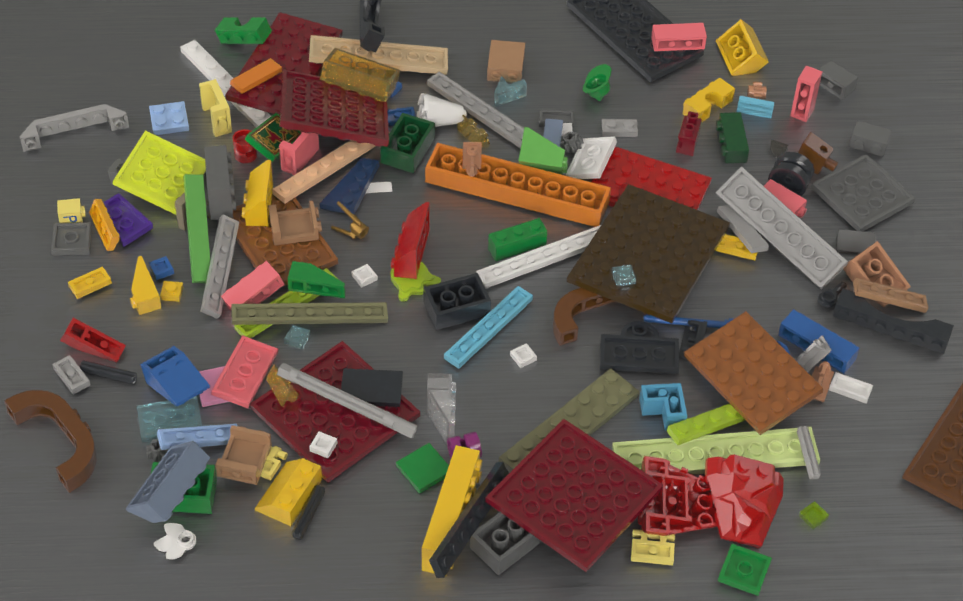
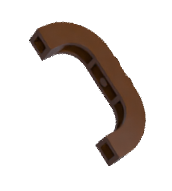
[553,287,649,346]
[4,390,97,493]

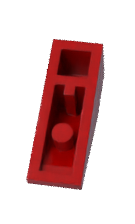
[60,318,126,363]

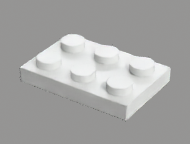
[566,136,617,179]

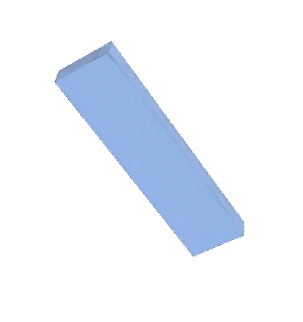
[157,424,238,450]

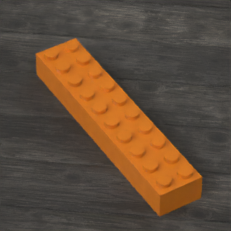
[425,143,611,227]

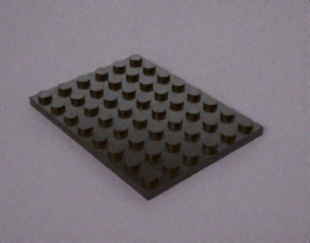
[567,184,730,323]

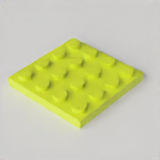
[113,130,206,215]

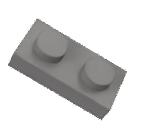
[601,119,638,137]
[52,355,90,394]

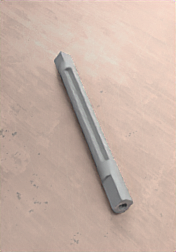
[277,363,418,438]

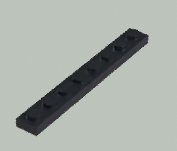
[429,462,509,578]

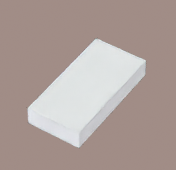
[829,372,873,404]

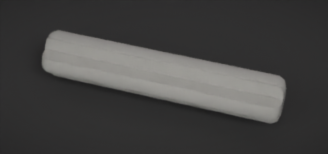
[797,426,821,480]

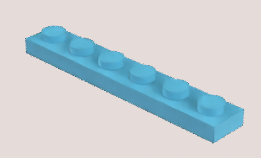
[444,286,533,369]

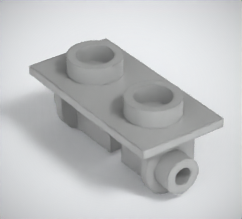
[794,336,832,372]

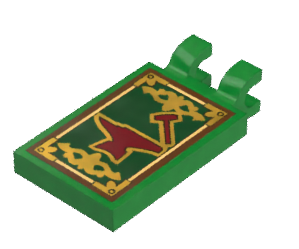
[244,113,301,162]

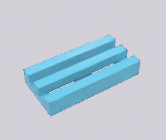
[737,96,774,119]

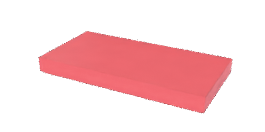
[211,335,279,408]

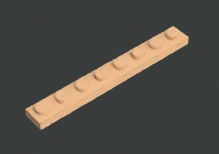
[273,132,390,204]

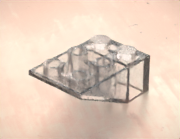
[427,373,456,445]

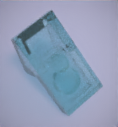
[494,77,527,107]

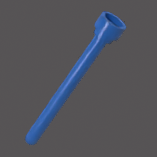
[643,315,735,329]

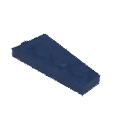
[319,158,380,215]

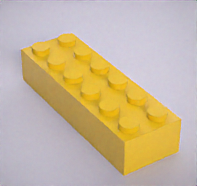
[422,445,483,576]

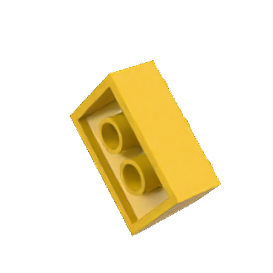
[715,19,769,76]
[242,160,273,226]
[255,458,322,526]

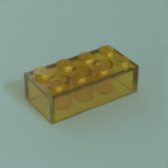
[320,48,400,102]

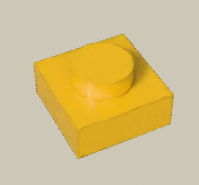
[160,281,183,302]

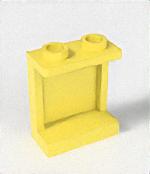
[199,79,232,137]

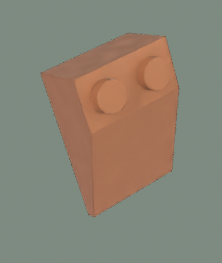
[843,241,911,307]

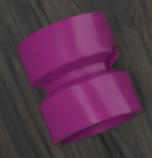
[447,432,482,458]

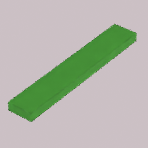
[183,174,211,283]

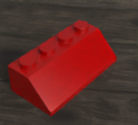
[391,202,430,279]

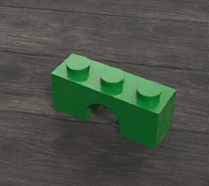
[215,17,272,44]

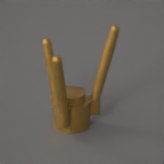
[331,201,369,239]

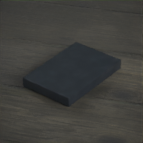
[341,368,403,407]

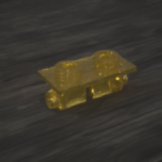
[457,115,490,147]
[266,364,298,406]

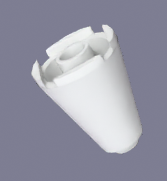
[416,93,466,127]

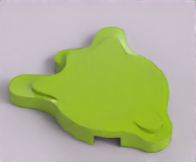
[390,262,441,302]

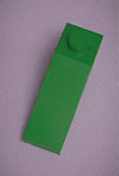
[288,261,346,299]

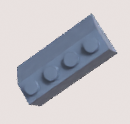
[126,441,210,523]

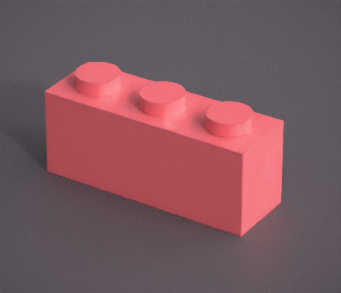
[651,23,707,51]
[790,66,823,122]
[221,261,285,310]

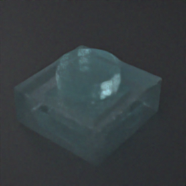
[612,265,636,286]
[284,325,310,349]

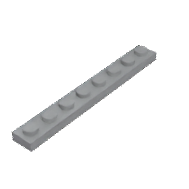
[427,72,524,148]

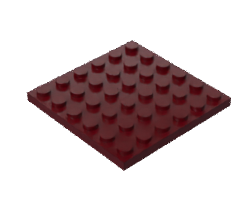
[279,69,389,147]
[250,341,420,483]
[485,419,663,572]

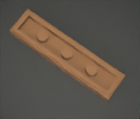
[853,278,928,313]

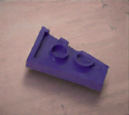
[104,193,153,247]

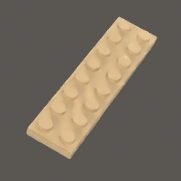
[309,35,448,75]

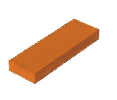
[230,58,282,94]

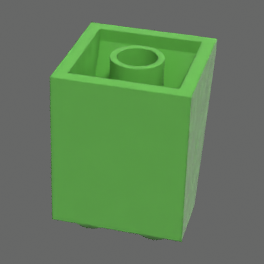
[519,127,568,175]

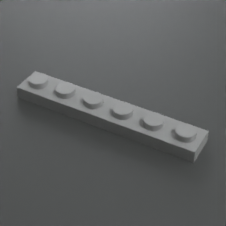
[200,215,239,318]

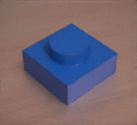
[149,256,174,280]

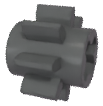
[560,132,584,154]
[146,439,168,462]

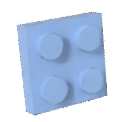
[149,101,189,135]

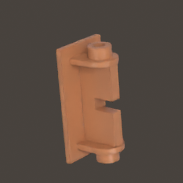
[463,142,482,177]
[812,361,834,402]

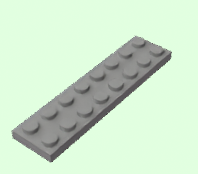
[716,166,848,290]

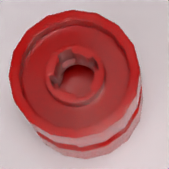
[232,129,258,163]

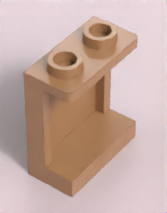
[487,40,525,83]
[268,201,322,245]
[215,425,272,485]

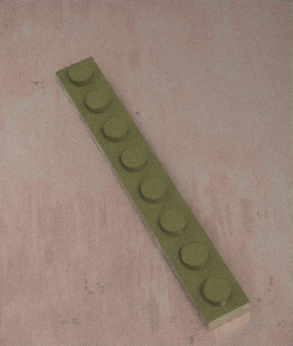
[231,302,388,325]

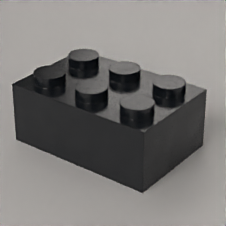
[423,273,491,330]

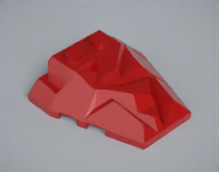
[705,454,784,549]
[638,456,717,536]

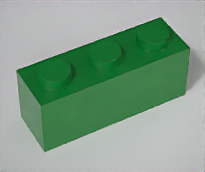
[488,218,547,262]

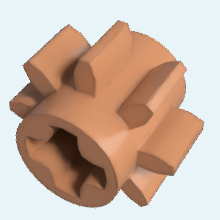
[747,82,767,99]

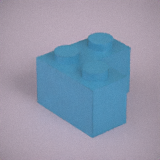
[639,383,687,431]

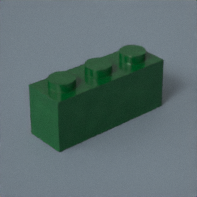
[716,112,749,164]

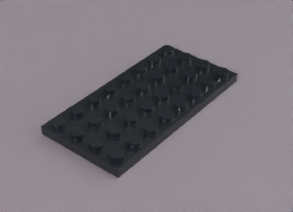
[567,0,704,83]

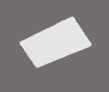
[366,182,392,193]

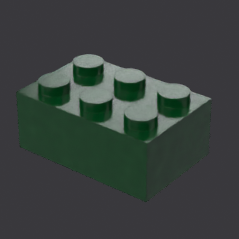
[380,113,435,173]

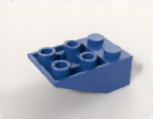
[140,346,210,407]

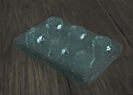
[137,396,202,443]

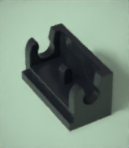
[679,320,707,361]

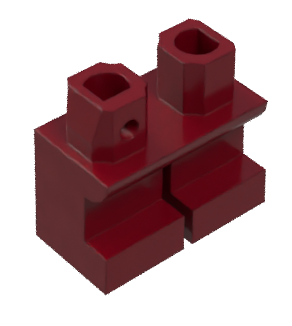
[676,111,702,156]

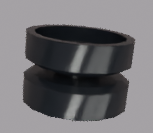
[768,152,814,196]

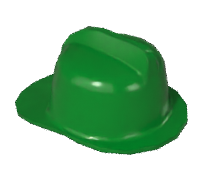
[582,64,612,101]

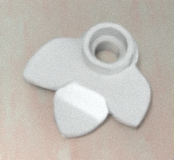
[154,523,197,560]

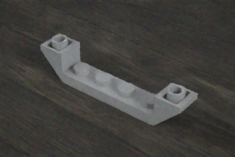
[20,104,129,151]

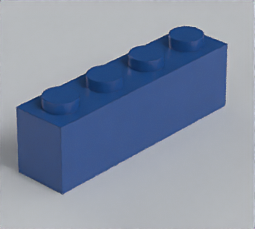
[778,309,859,374]

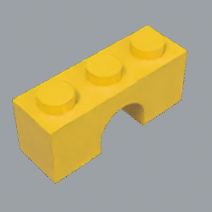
[683,78,735,123]

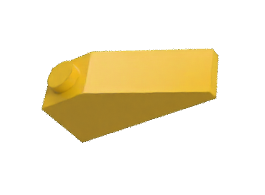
[130,256,161,315]

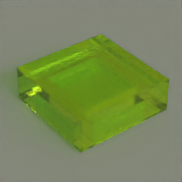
[799,501,829,529]

